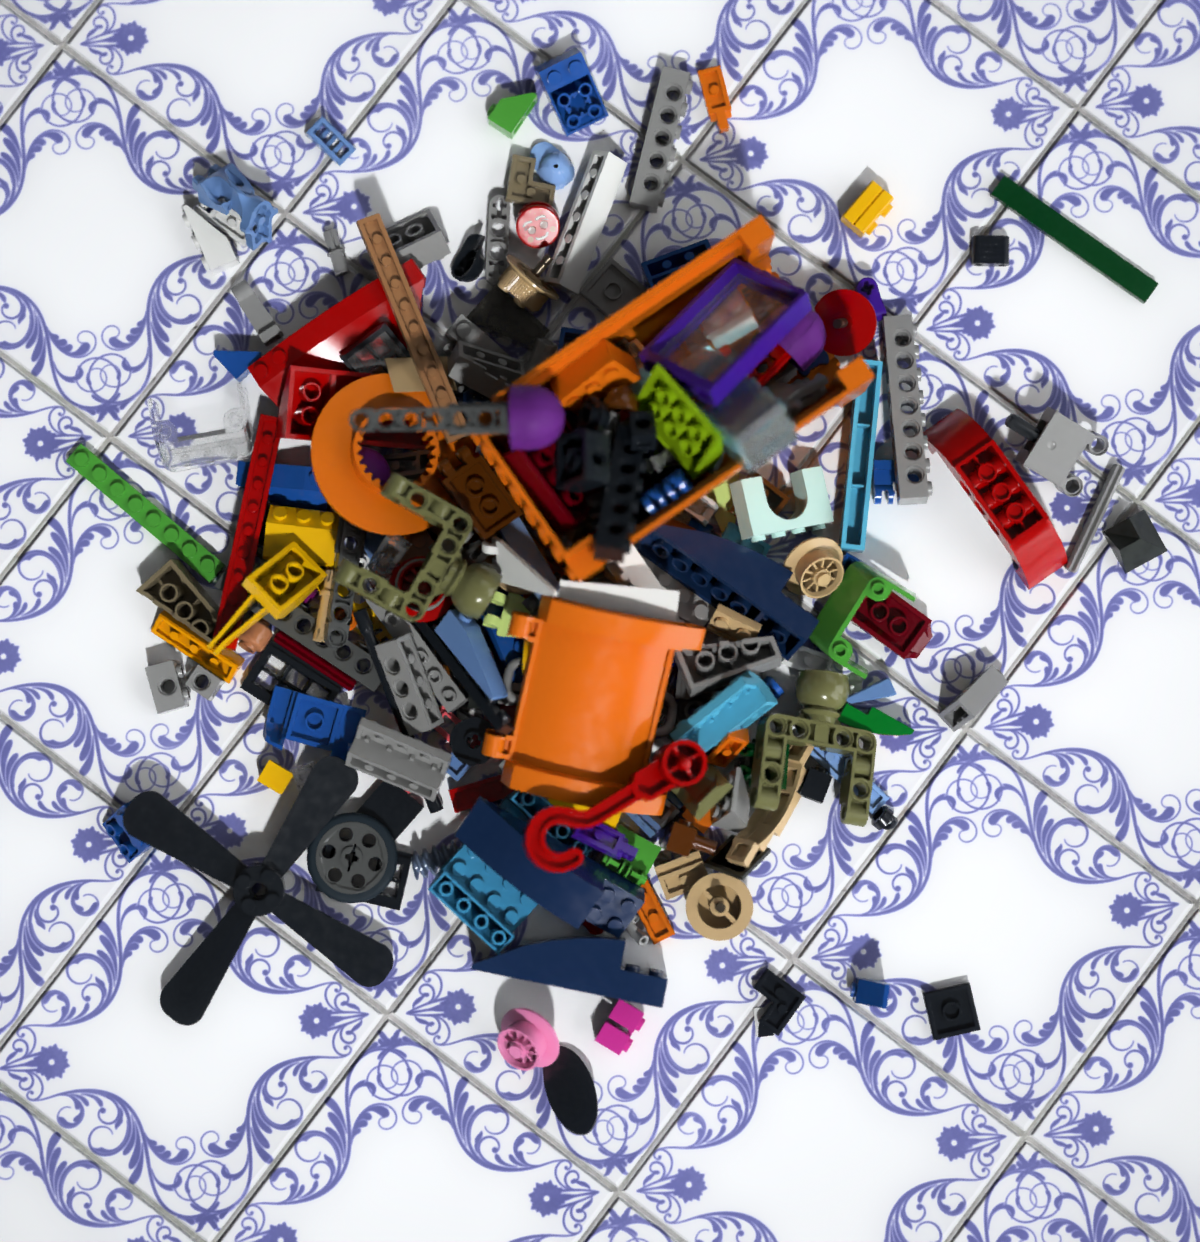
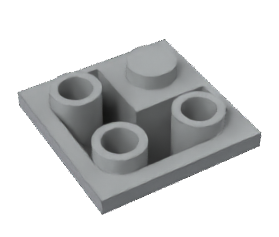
[710,767,750,833]

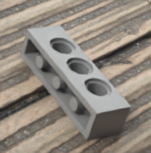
[374,633,444,736]

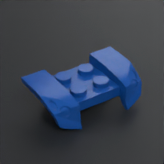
[263,685,367,761]

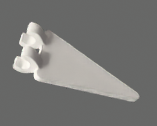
[482,536,558,598]

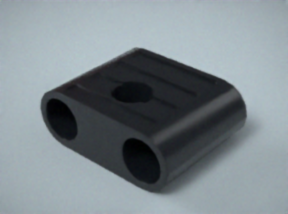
[971,235,1009,267]

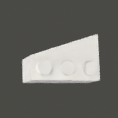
[603,545,667,590]

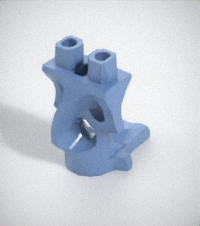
[192,163,278,251]

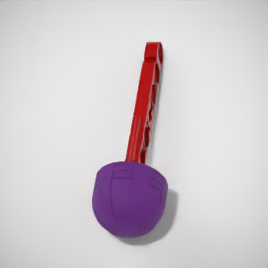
[703,306,826,431]

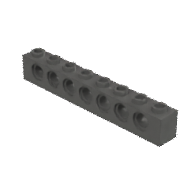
[215,566,381,693]

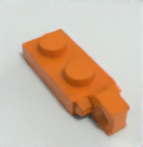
[697,65,732,133]

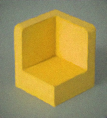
[257,760,296,794]

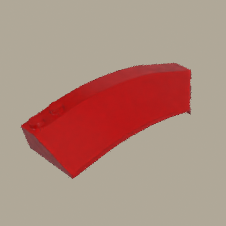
[248,259,426,408]
[276,365,476,454]

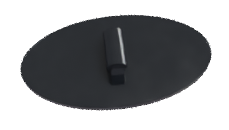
[543,1046,598,1136]

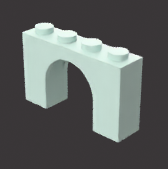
[729,466,834,543]

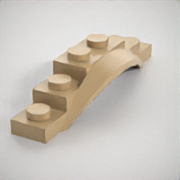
[725,745,814,868]

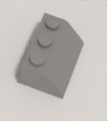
[386,209,451,269]

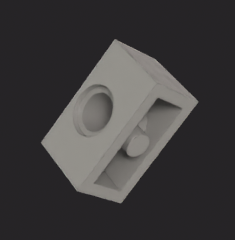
[145,660,191,714]

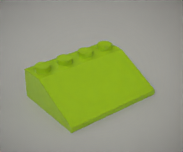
[637,364,723,480]

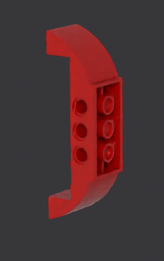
[923,408,1068,590]

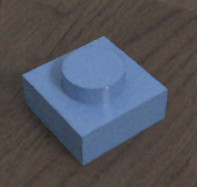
[447,752,472,782]

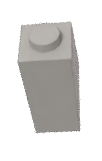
[938,665,1009,732]

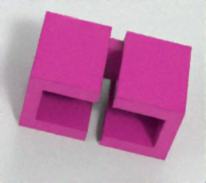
[595,999,646,1055]

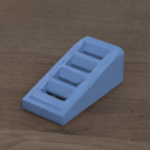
[305,116,356,166]
[846,678,897,704]

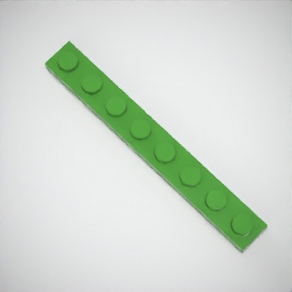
[66,444,226,583]

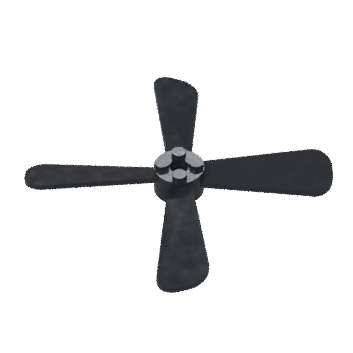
[123,756,393,1026]

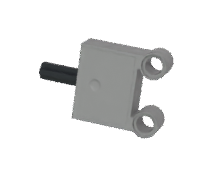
[1005,406,1109,497]

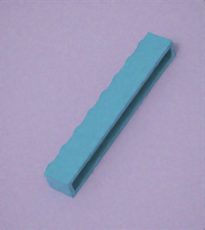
[839,359,883,553]

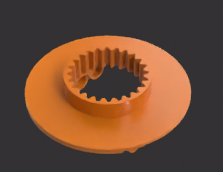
[310,373,474,536]

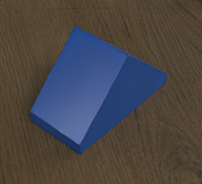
[213,350,263,383]

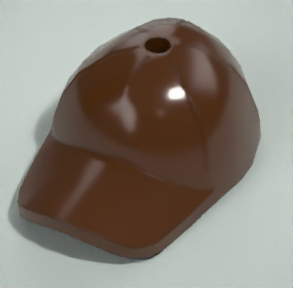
[603,385,639,413]

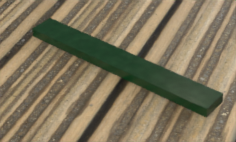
[990,175,1159,304]

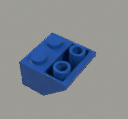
[102,799,152,863]

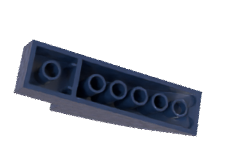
[634,525,819,661]
[454,796,645,938]
[471,936,668,1008]

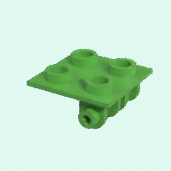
[599,825,661,887]

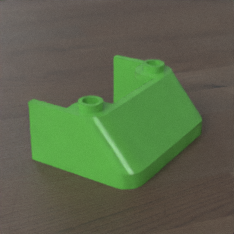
[809,561,916,679]

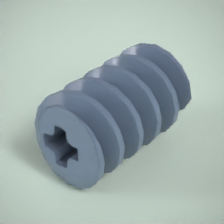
[411,841,459,880]

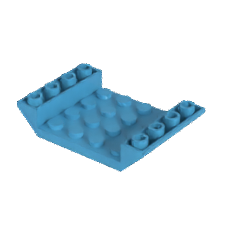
[428,790,594,955]

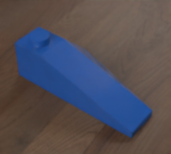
[236,461,329,511]

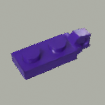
[571,823,639,861]

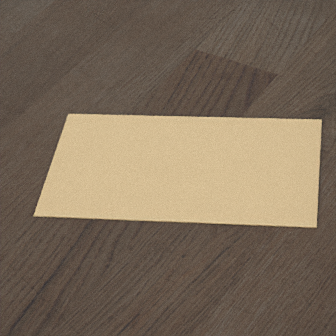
[384,356,457,392]

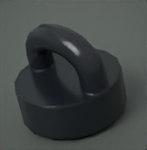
[871,806,898,830]

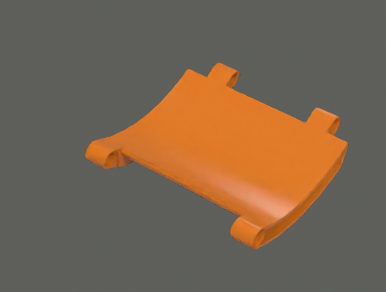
[481,595,706,816]

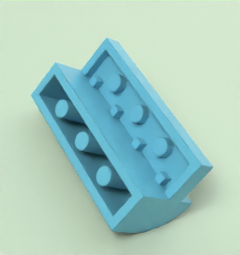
[670,670,778,757]

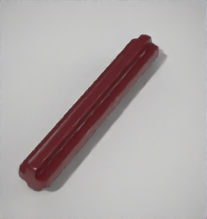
[273,630,357,691]

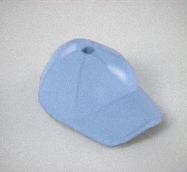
[530,142,575,190]

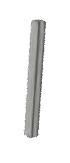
[1065,464,1125,573]

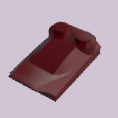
[850,592,933,659]

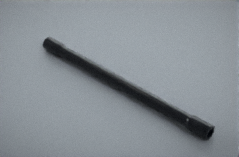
[353,608,443,814]

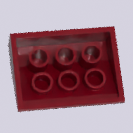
[501,416,603,534]

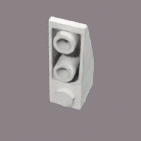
[182,205,240,275]

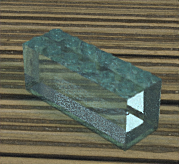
[679,344,798,474]

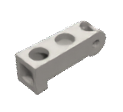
[230,280,284,347]

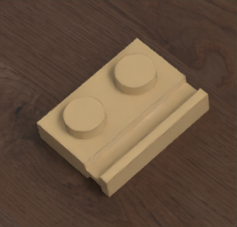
[706,603,762,642]
[654,850,708,900]

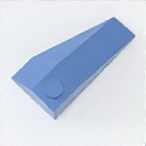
[435,609,508,700]

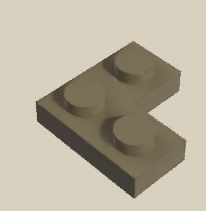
[505,154,556,207]

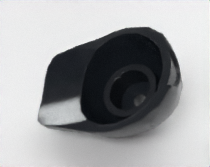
[451,234,485,282]

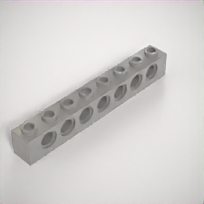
[881,315,932,505]

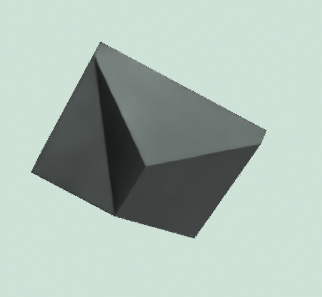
[1102,509,1168,574]
[703,835,771,881]

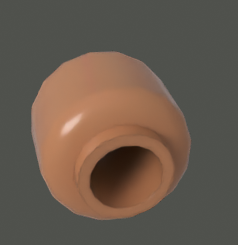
[238,618,273,654]

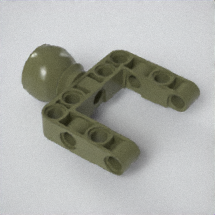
[332,472,502,622]
[749,670,877,827]

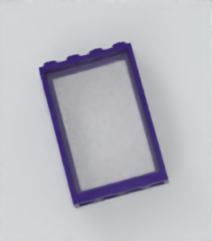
[639,258,812,407]

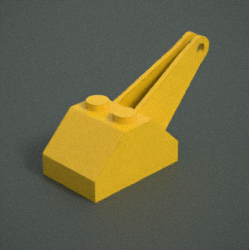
[207,541,327,656]

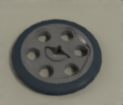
[307,812,398,904]

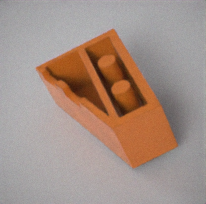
[550,339,642,412]

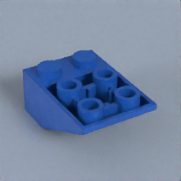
[534,48,609,136]

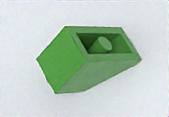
[487,92,538,139]

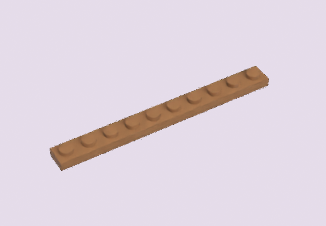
[356,213,469,444]

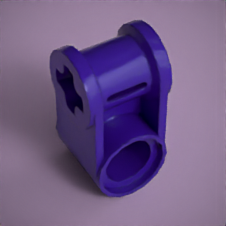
[854,277,887,322]

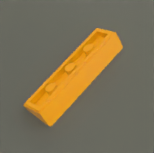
[151,610,245,684]

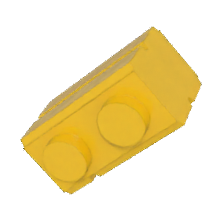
[840,180,894,238]

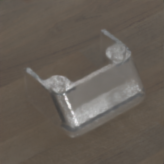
[147,383,255,472]

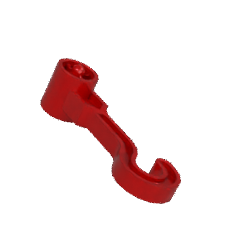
[523,740,707,873]

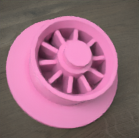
[497,1008,560,1071]

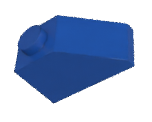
[850,977,890,1009]

